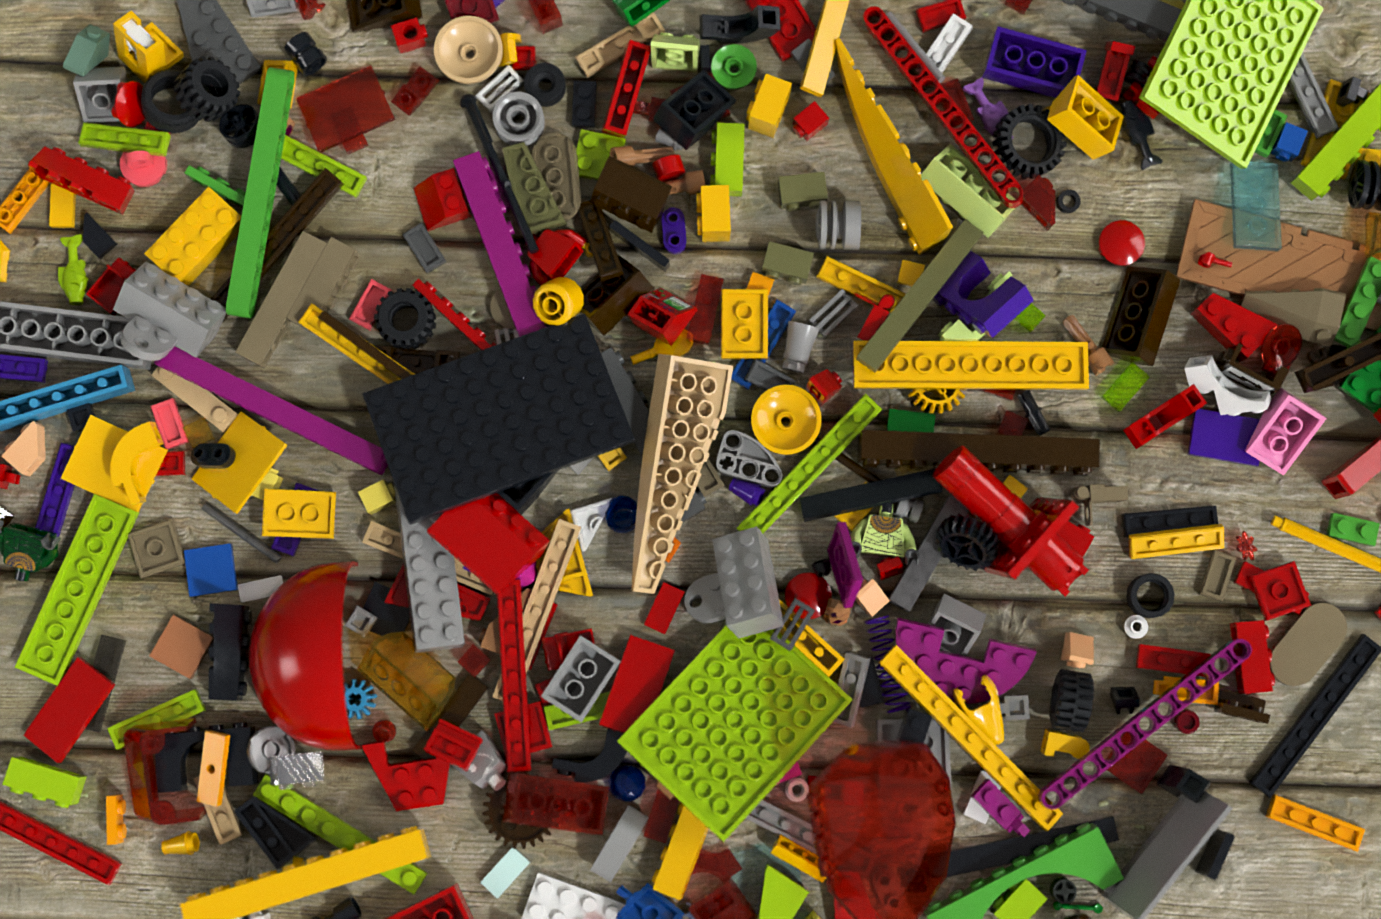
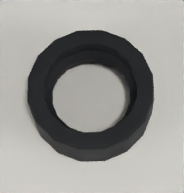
[1126,573,1175,618]

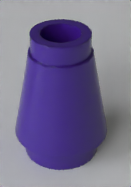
[728,478,765,506]

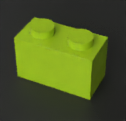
[990,879,1047,919]

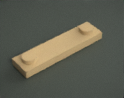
[575,12,665,78]
[151,366,238,433]

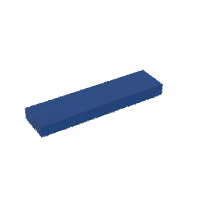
[731,299,796,390]

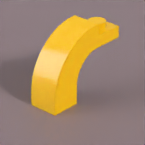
[110,421,164,505]

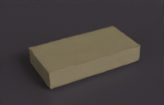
[1198,550,1237,602]

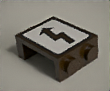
[1216,343,1289,395]

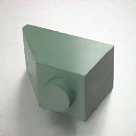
[63,24,110,77]

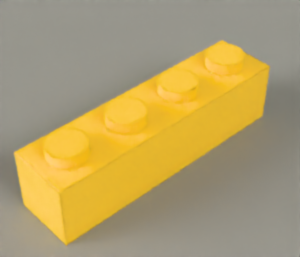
[771,835,832,883]

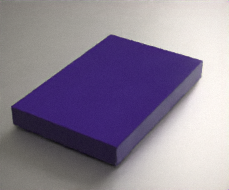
[1187,409,1260,467]

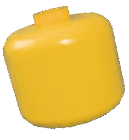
[533,277,584,326]

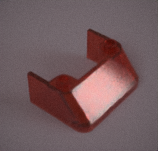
[123,718,207,825]

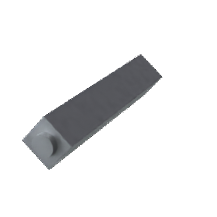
[888,493,969,612]

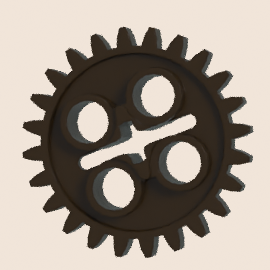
[482,771,560,849]

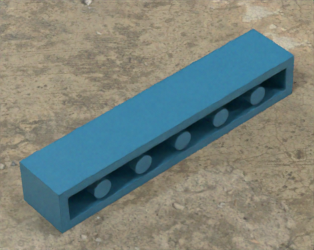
[0,365,136,431]

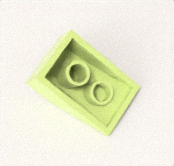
[651,32,700,72]

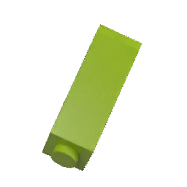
[758,863,809,919]

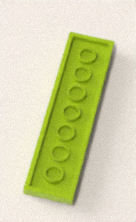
[15,494,139,686]

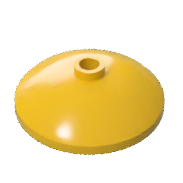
[751,385,821,455]

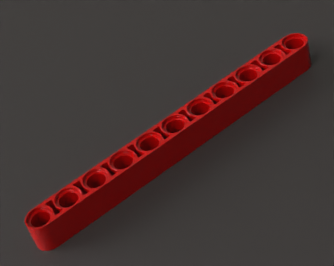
[863,6,1023,208]

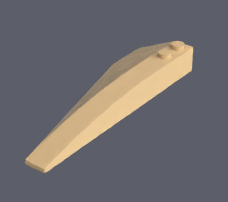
[631,354,733,594]

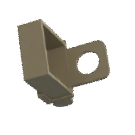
[1070,484,1128,526]

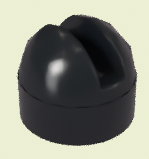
[811,558,832,577]

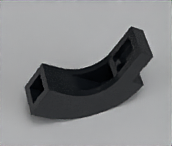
[700,5,780,44]
[552,728,627,783]

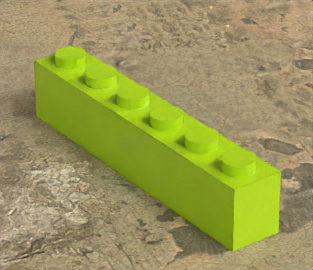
[1291,82,1381,201]

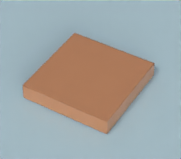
[149,615,214,679]

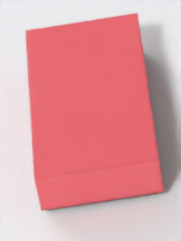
[349,279,393,331]
[151,398,189,450]

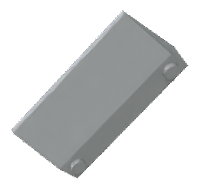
[1102,792,1232,919]

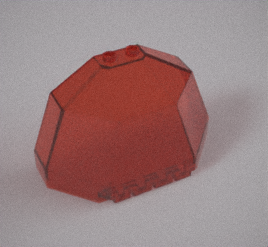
[806,740,956,919]

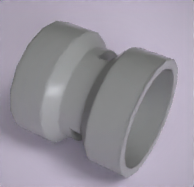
[894,499,924,523]

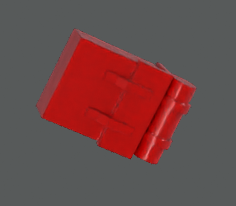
[86,257,136,316]
[854,292,895,341]
[541,628,595,671]

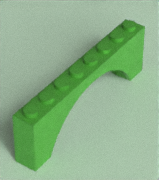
[923,823,1124,919]

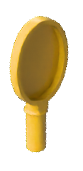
[630,329,693,365]

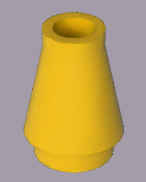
[161,831,200,855]

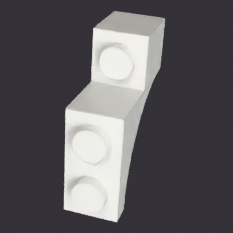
[1184,355,1272,416]

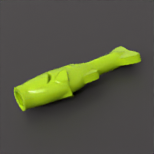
[58,234,89,306]

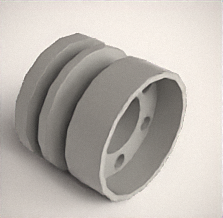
[816,200,861,250]

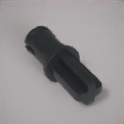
[1017,390,1050,436]

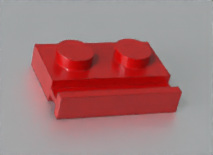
[424,719,483,771]

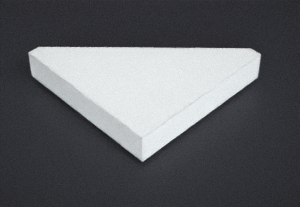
[570,498,613,552]

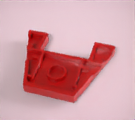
[362,740,450,811]

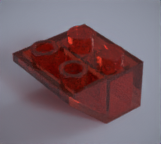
[688,877,758,919]

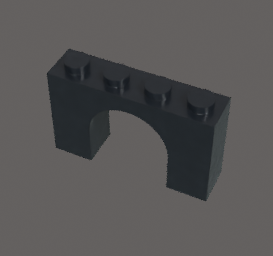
[154,722,258,793]

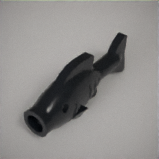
[1120,100,1163,170]

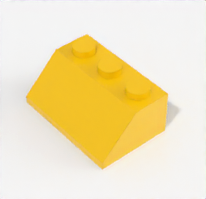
[1047,75,1124,160]

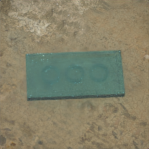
[1230,162,1282,251]

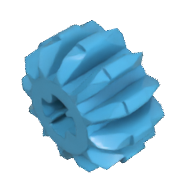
[344,679,377,719]

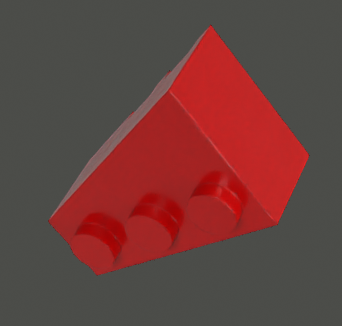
[1190,293,1280,362]

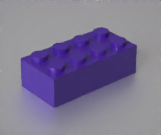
[982,26,1087,98]

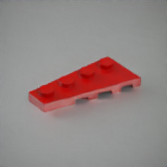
[384,563,491,621]

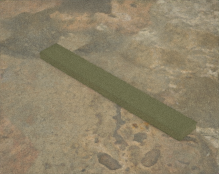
[856,220,984,373]

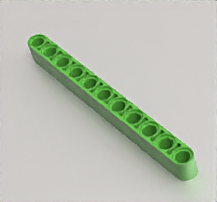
[226,67,295,318]

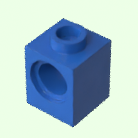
[1270,122,1308,162]

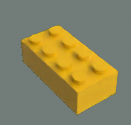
[144,187,241,286]

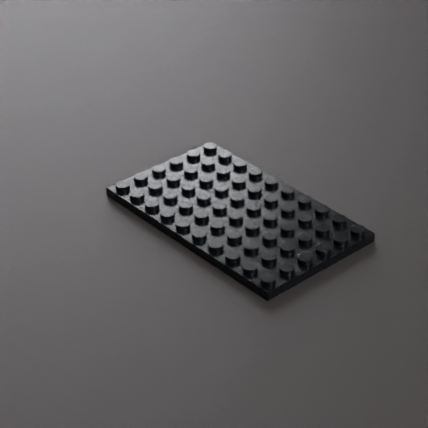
[362,313,635,525]

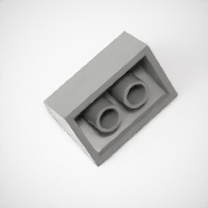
[541,635,621,723]

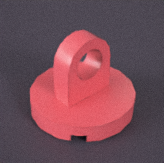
[120,151,167,187]

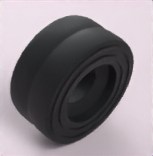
[524,63,566,107]

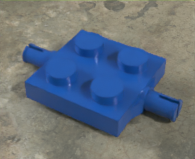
[616,883,684,919]

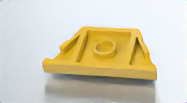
[536,509,593,597]

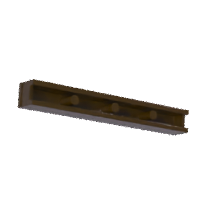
[1294,331,1381,393]

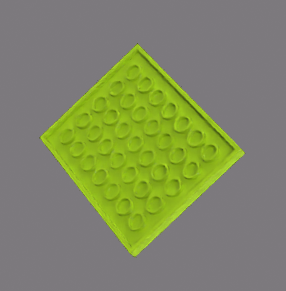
[1139,0,1324,169]
[617,625,853,842]

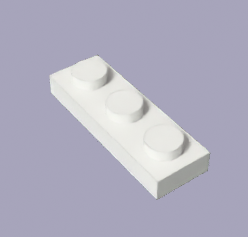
[915,14,973,74]

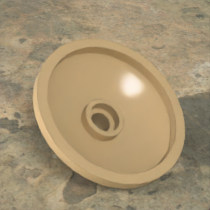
[434,16,503,84]

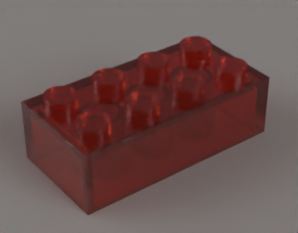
[503,773,609,836]

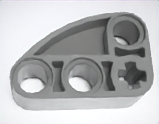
[716,430,782,488]
[590,805,649,883]

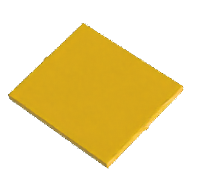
[191,411,287,514]
[61,415,168,512]

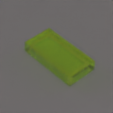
[1101,362,1150,412]

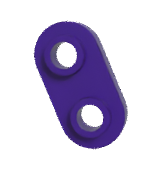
[662,207,686,254]

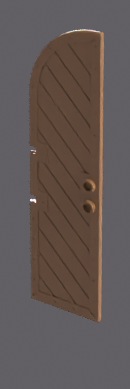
[1176,199,1381,332]

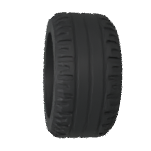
[141,69,199,134]

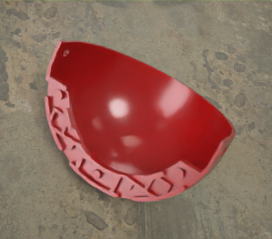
[249,561,363,750]

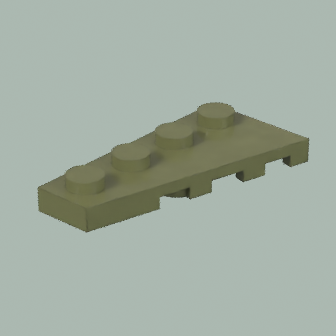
[502,142,567,236]

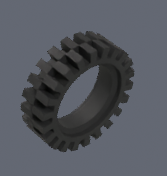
[992,104,1067,179]

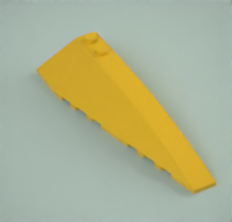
[835,38,953,255]

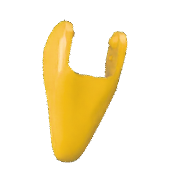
[953,675,1004,745]

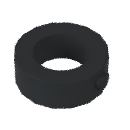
[1056,190,1081,213]

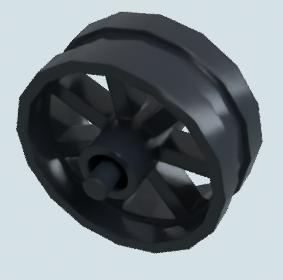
[219,104,259,148]

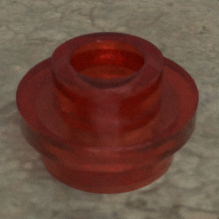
[372,720,397,743]

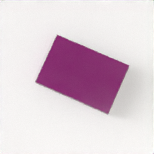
[827,522,863,608]

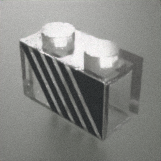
[269,752,325,790]

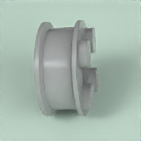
[493,92,545,146]

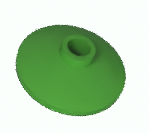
[711,44,757,89]

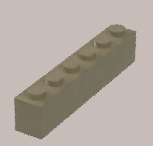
[235,231,327,369]

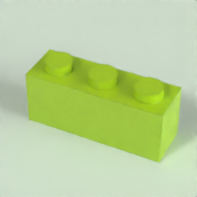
[710,123,745,197]
[2,756,87,808]

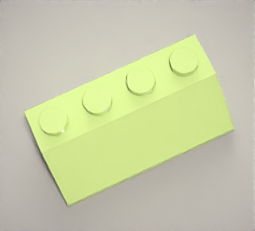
[921,144,1015,238]

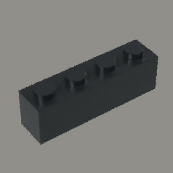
[208,603,252,701]

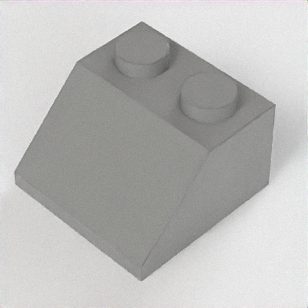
[73,67,128,123]
[928,594,986,656]

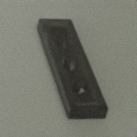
[85,634,127,732]

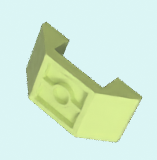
[938,271,1013,341]

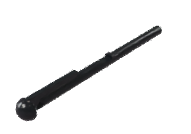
[460,94,539,254]

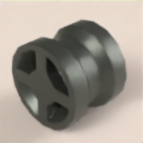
[1049,877,1077,904]

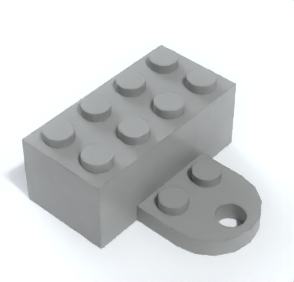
[113,262,226,361]
[684,526,784,638]

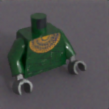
[0,520,61,581]

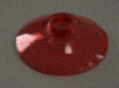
[1261,324,1302,369]

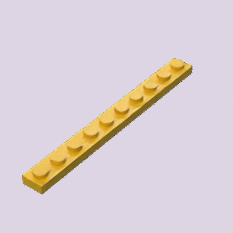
[878,645,1063,831]

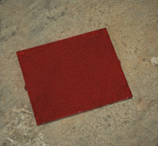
[296,65,395,153]

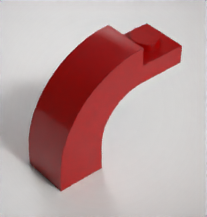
[1123,384,1207,449]

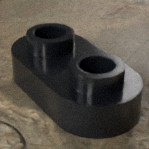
[191,443,236,469]

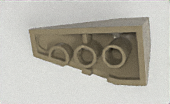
[1240,288,1346,346]

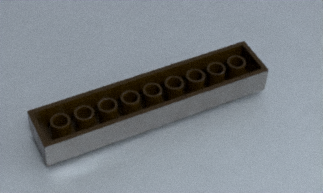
[857,430,1100,476]

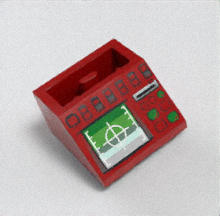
[627,288,698,346]

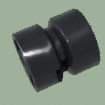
[284,32,327,76]

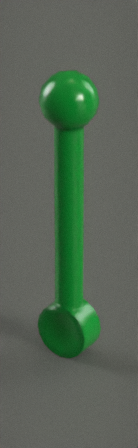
[1053,901,1103,913]

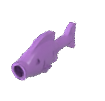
[962,77,1014,139]

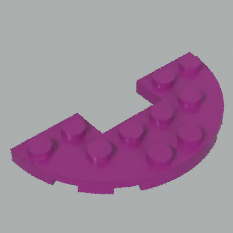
[895,617,1037,704]

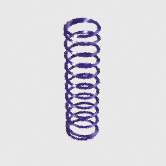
[864,615,912,713]

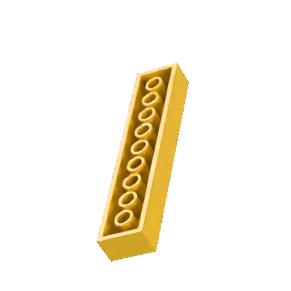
[180,826,432,919]

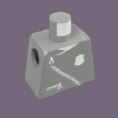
[451,730,507,791]

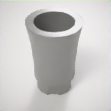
[782,321,820,373]

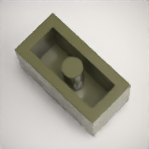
[778,172,828,212]
[761,241,814,285]

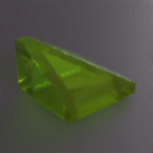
[1014,303,1046,333]

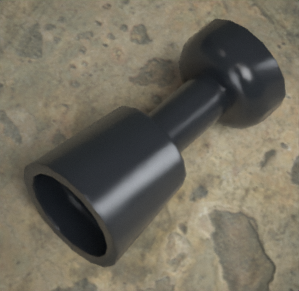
[311,896,362,919]

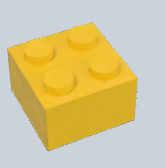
[746,74,792,138]
[696,185,731,242]

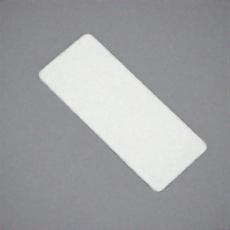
[238,575,283,603]

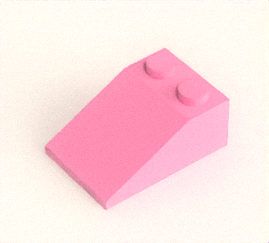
[1245,387,1327,475]

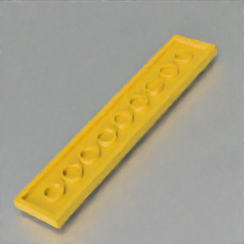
[853,341,1089,390]

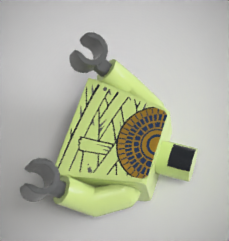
[851,503,920,565]

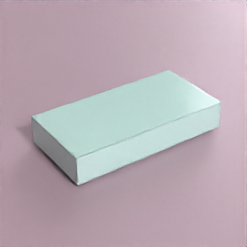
[480,848,530,899]

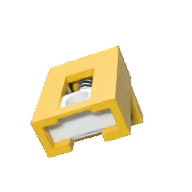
[113,10,184,83]

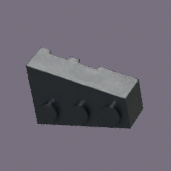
[234,796,318,869]

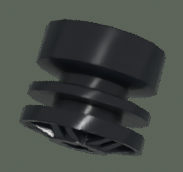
[1348,160,1381,211]

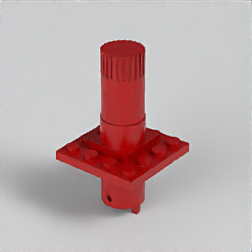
[933,445,1089,597]

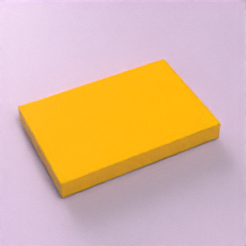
[721,289,768,359]
[261,488,336,539]

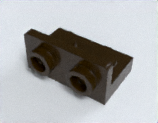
[1214,689,1270,724]

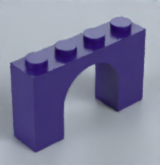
[933,251,1034,338]

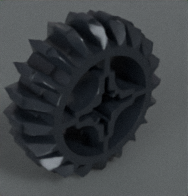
[935,513,1000,571]

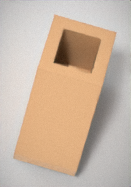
[2,421,46,477]
[855,579,890,617]
[1060,632,1094,669]

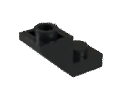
[1157,765,1211,803]

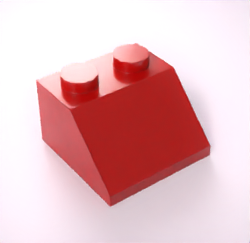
[413,168,471,231]

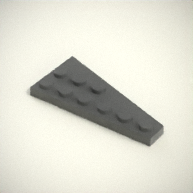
[177,0,263,96]

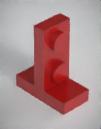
[1096,41,1136,101]

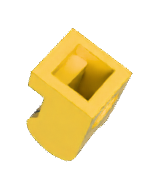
[1040,729,1090,759]

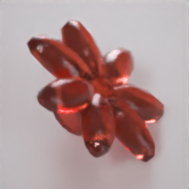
[1236,531,1258,560]

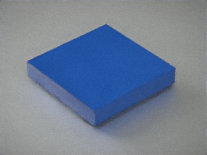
[184,543,238,597]

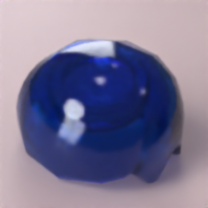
[605,495,637,534]
[608,765,646,802]

